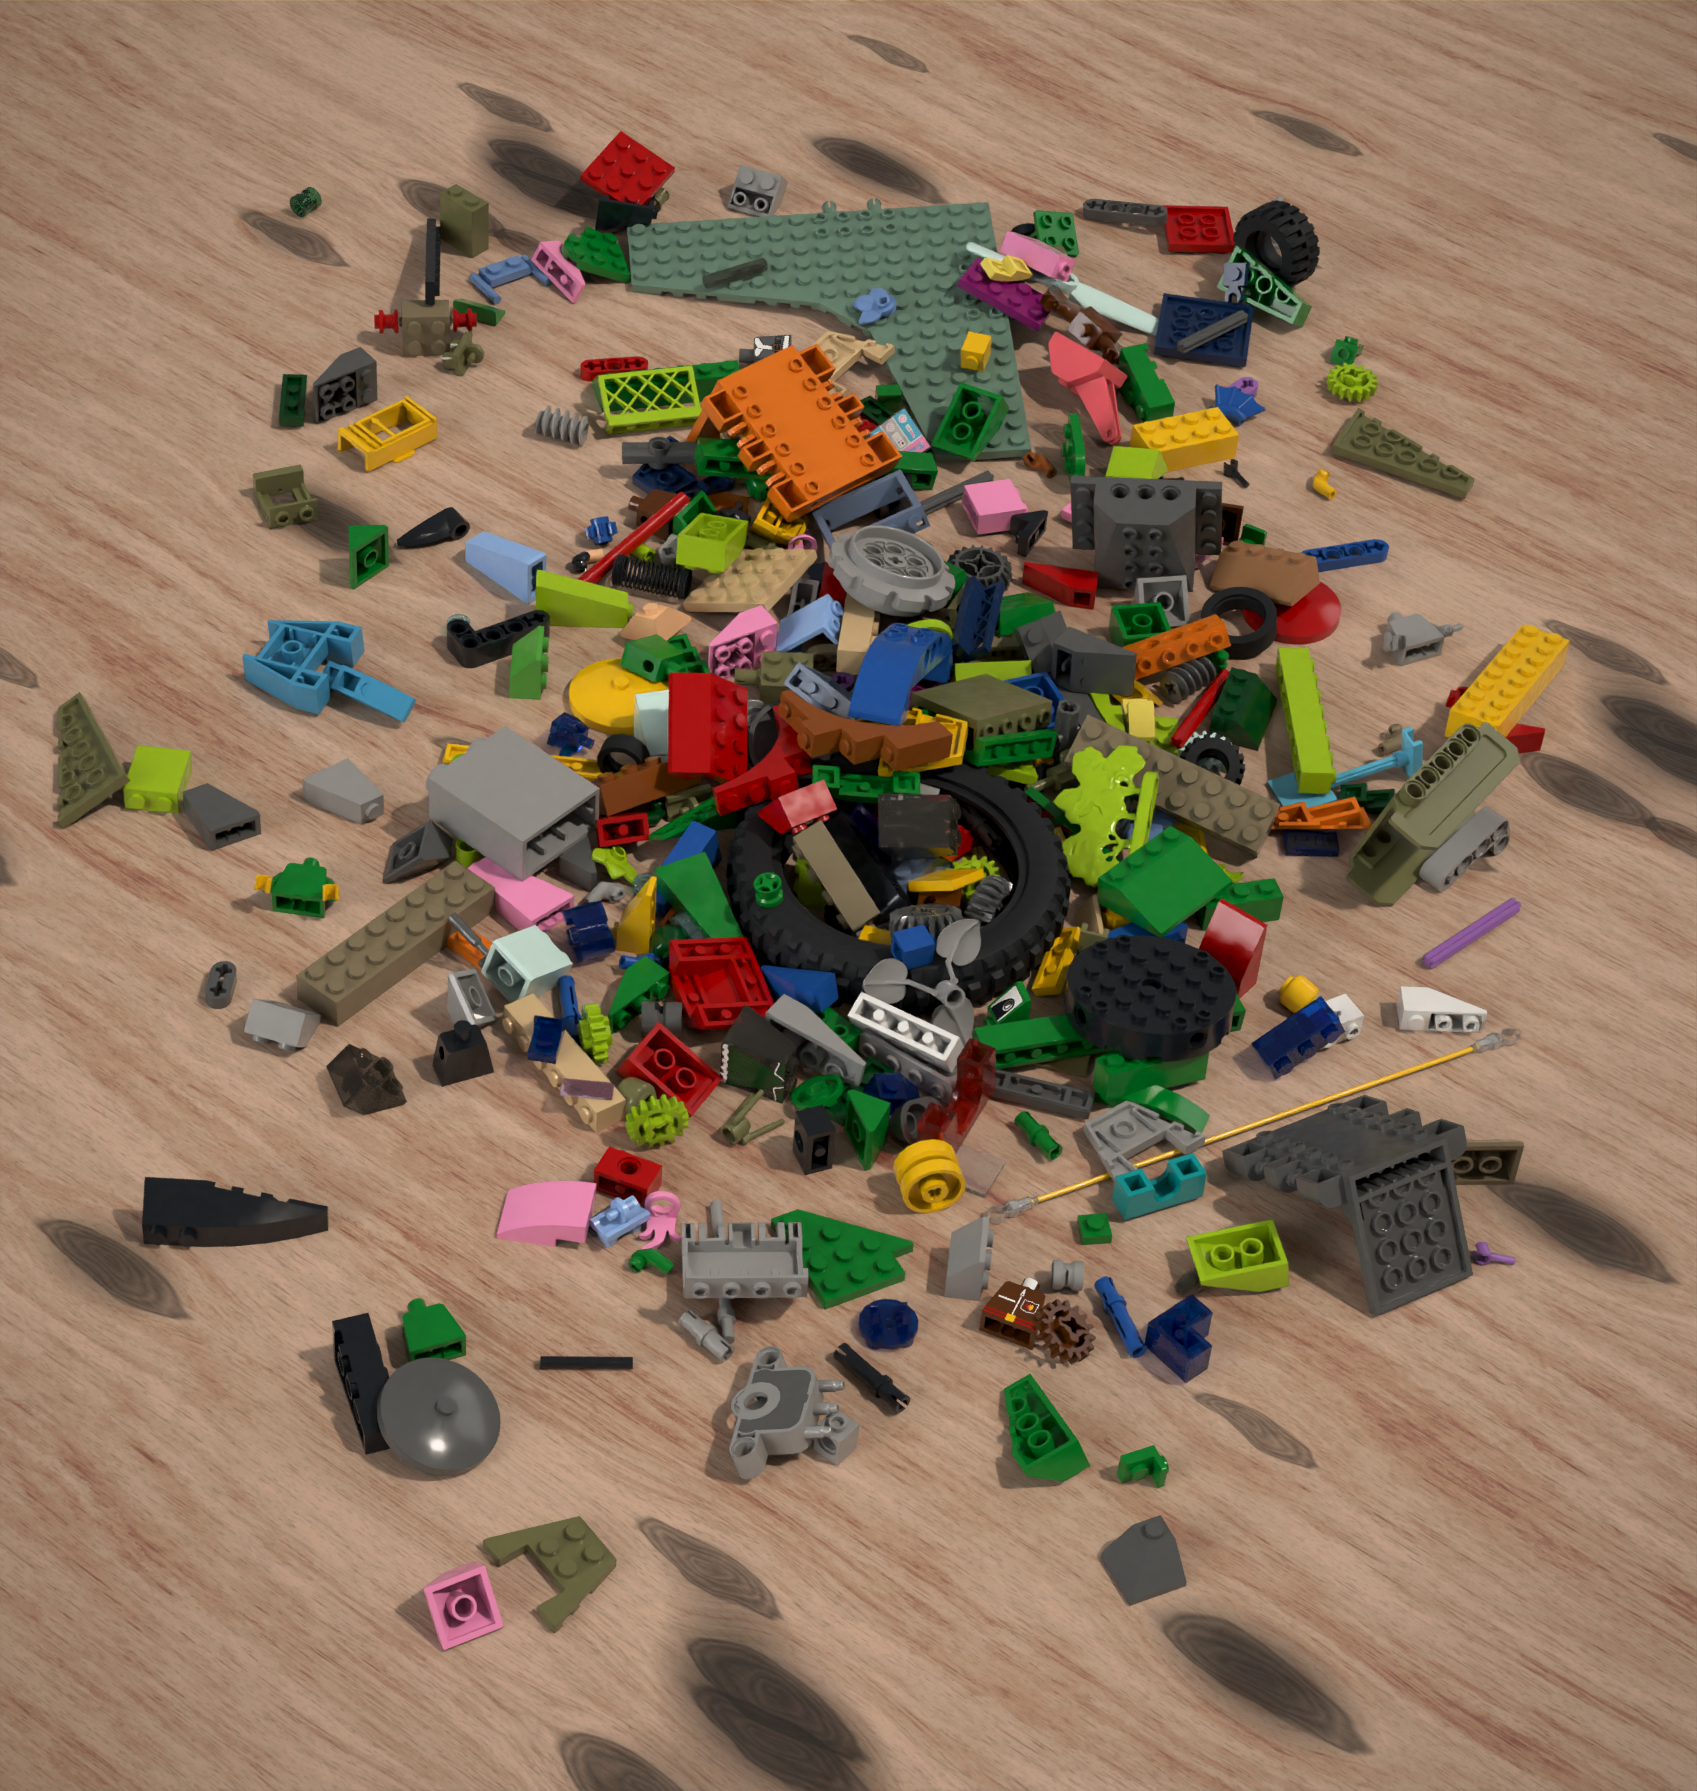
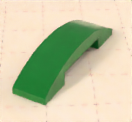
[812,765,920,804]
[1094,1085,1210,1134]

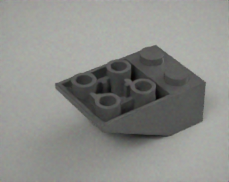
[313,347,378,424]
[1051,627,1137,696]

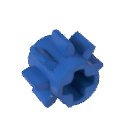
[585,516,618,545]

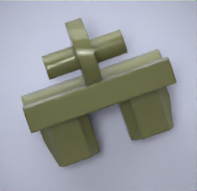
[442,332,485,376]
[664,784,712,821]

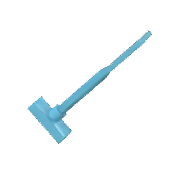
[1267,727,1423,808]

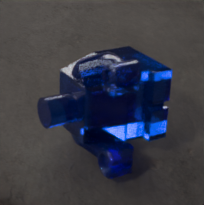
[547,712,595,757]

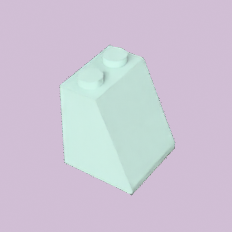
[634,690,669,757]
[481,925,573,1003]

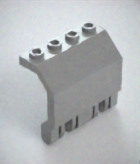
[681,1222,809,1299]

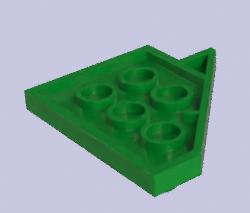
[771,1209,914,1310]

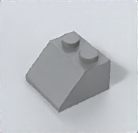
[244,999,323,1051]

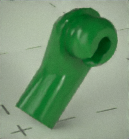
[628,1248,675,1275]

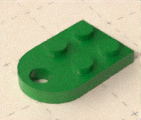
[1061,414,1086,482]

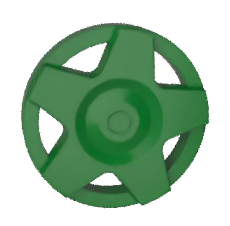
[791,1074,844,1110]

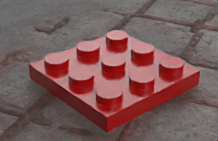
[580,131,675,205]
[1162,205,1235,254]

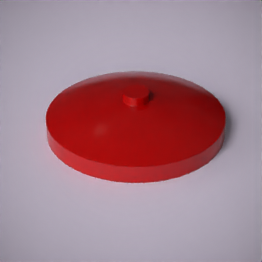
[1241,582,1341,645]

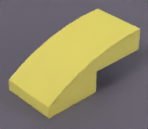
[980,255,1033,281]

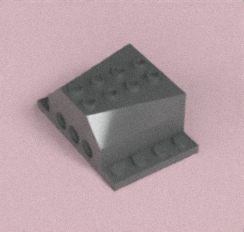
[1070,476,1222,592]

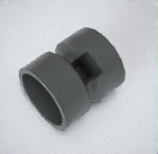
[641,1001,682,1039]

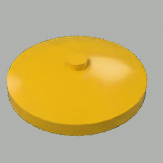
[569,658,669,735]

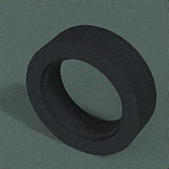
[1201,587,1277,659]

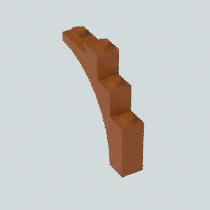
[778,690,953,772]

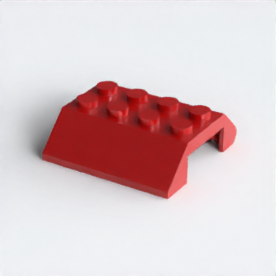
[668,673,748,784]

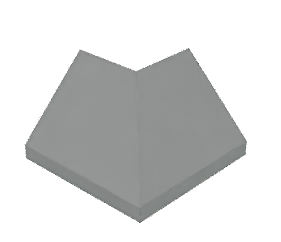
[447,969,498,1028]

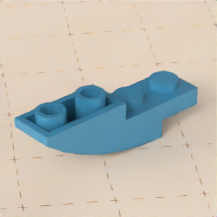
[322,660,416,723]

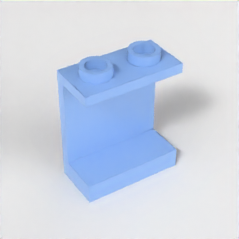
[776,594,844,653]

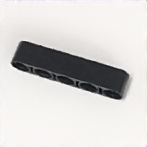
[825,810,911,922]

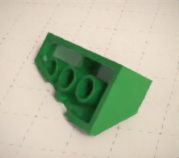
[648,796,755,840]
[1004,1374,1090,1482]

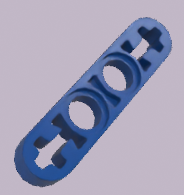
[1301,539,1389,572]

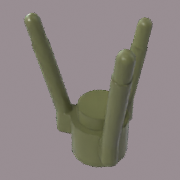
[720,1090,785,1145]

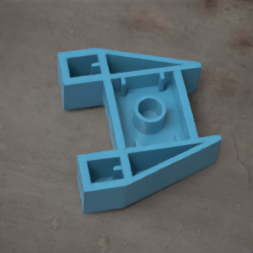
[242,620,365,714]

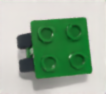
[1011,210,1079,257]

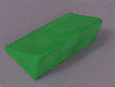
[453,299,505,326]

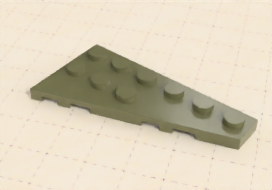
[1331,408,1475,499]
[58,692,130,829]

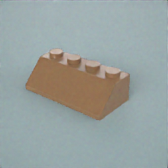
[1210,540,1320,607]

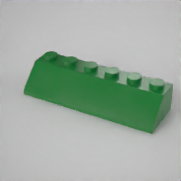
[592,360,741,412]

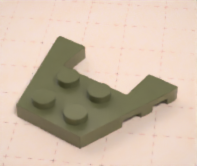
[483,1516,617,1633]

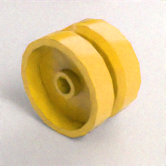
[893,1139,966,1213]

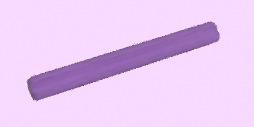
[1422,898,1521,969]

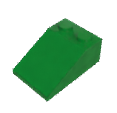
[931,382,1009,461]

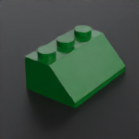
[1194,878,1284,931]

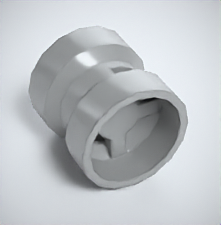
[1051,1260,1084,1291]

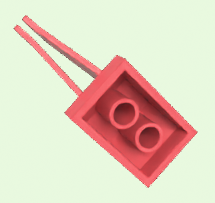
[1048,331,1128,445]

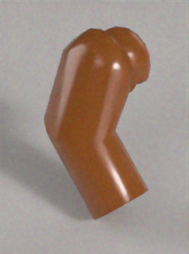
[1023,452,1057,478]

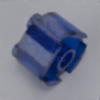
[562,900,615,964]

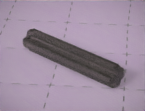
[702,258,768,289]

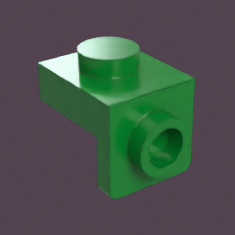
[1330,336,1364,366]

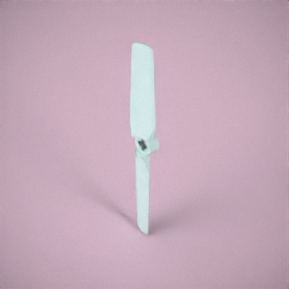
[966,242,1159,336]

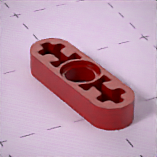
[580,356,649,382]

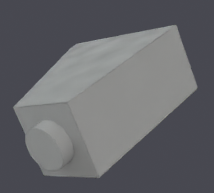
[302,758,384,825]

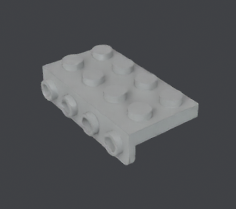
[858,1031,983,1105]

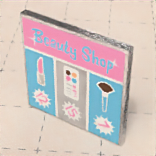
[870,407,932,453]

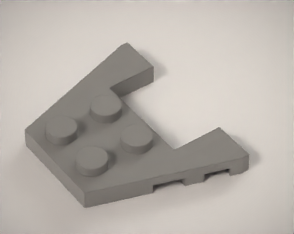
[1084,1100,1206,1183]

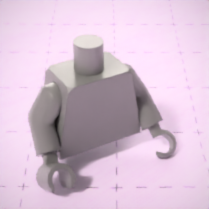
[1383,612,1463,667]

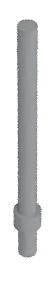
[710,1200,736,1344]

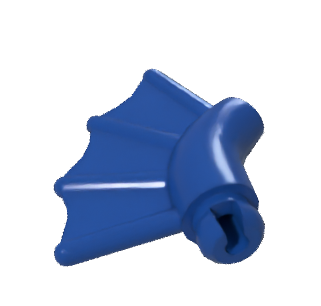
[1208,384,1265,426]

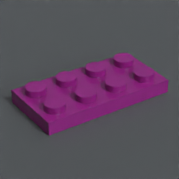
[957,258,1052,332]

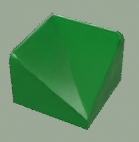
[875,384,902,413]

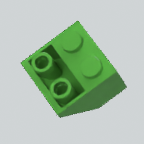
[510,626,549,700]

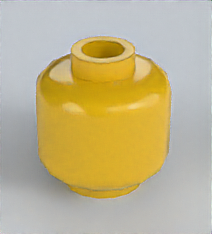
[1278,974,1320,1016]

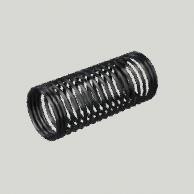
[611,554,692,600]

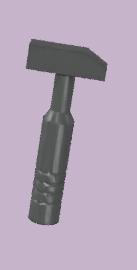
[447,912,489,968]

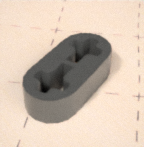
[205,961,237,1009]

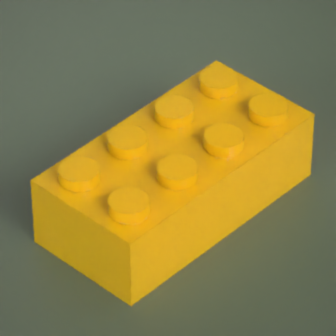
[1129,407,1239,472]

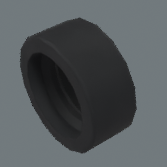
[597,734,650,774]

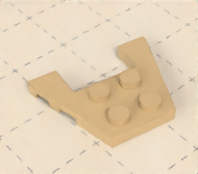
[811,331,895,398]

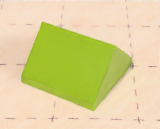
[1105,446,1168,479]

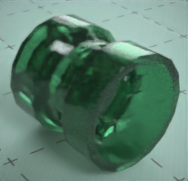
[290,187,322,217]

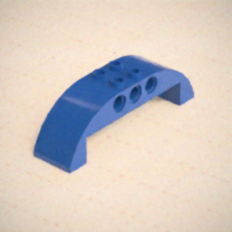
[848,623,953,726]

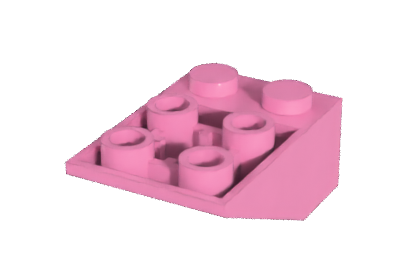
[708,605,778,679]

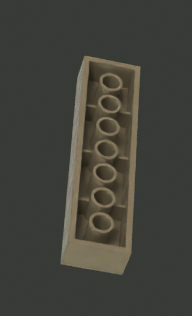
[1064,714,1280,857]
[296,861,495,1027]

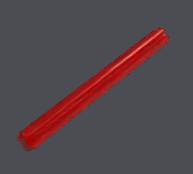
[578,492,689,584]
[1170,669,1230,749]

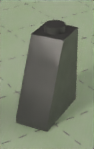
[183,783,261,851]

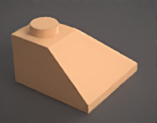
[620,603,691,641]

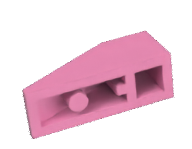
[531,241,586,303]

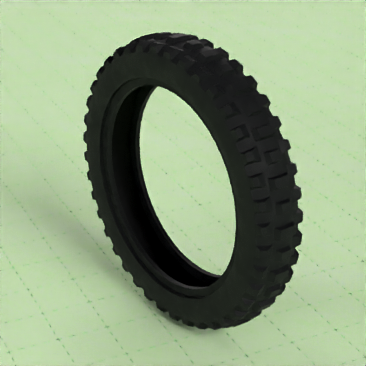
[726,752,1071,1017]

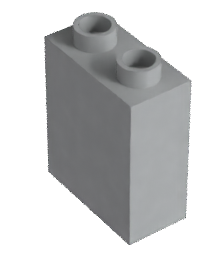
[426,726,600,882]

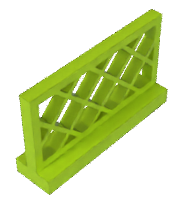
[598,366,702,435]

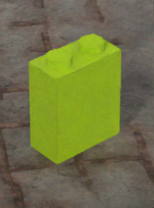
[123,745,192,814]

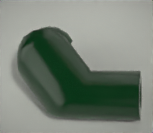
[647,800,666,826]

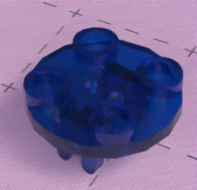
[858,1299,919,1350]

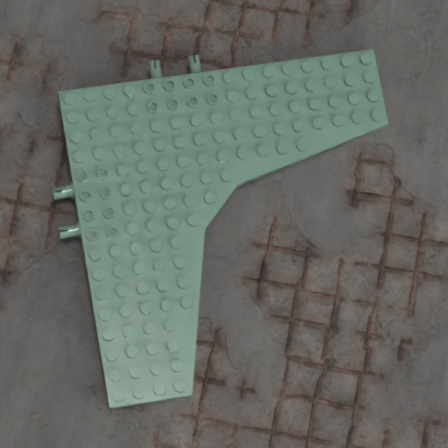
[627,198,1031,462]

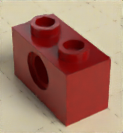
[593,1146,662,1208]

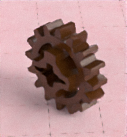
[1034,1299,1096,1365]

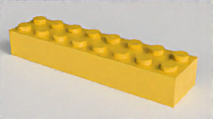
[1444,624,1570,738]

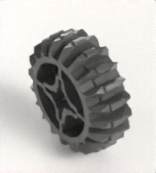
[947,545,1012,598]
[963,875,1014,929]
[889,904,963,942]

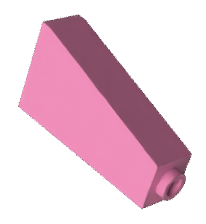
[1000,231,1076,282]
[467,857,574,932]

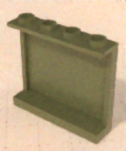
[910,674,1052,745]

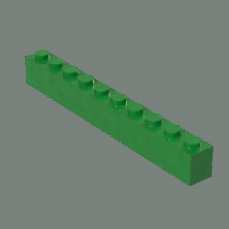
[694,437,938,490]
[970,993,1246,1072]

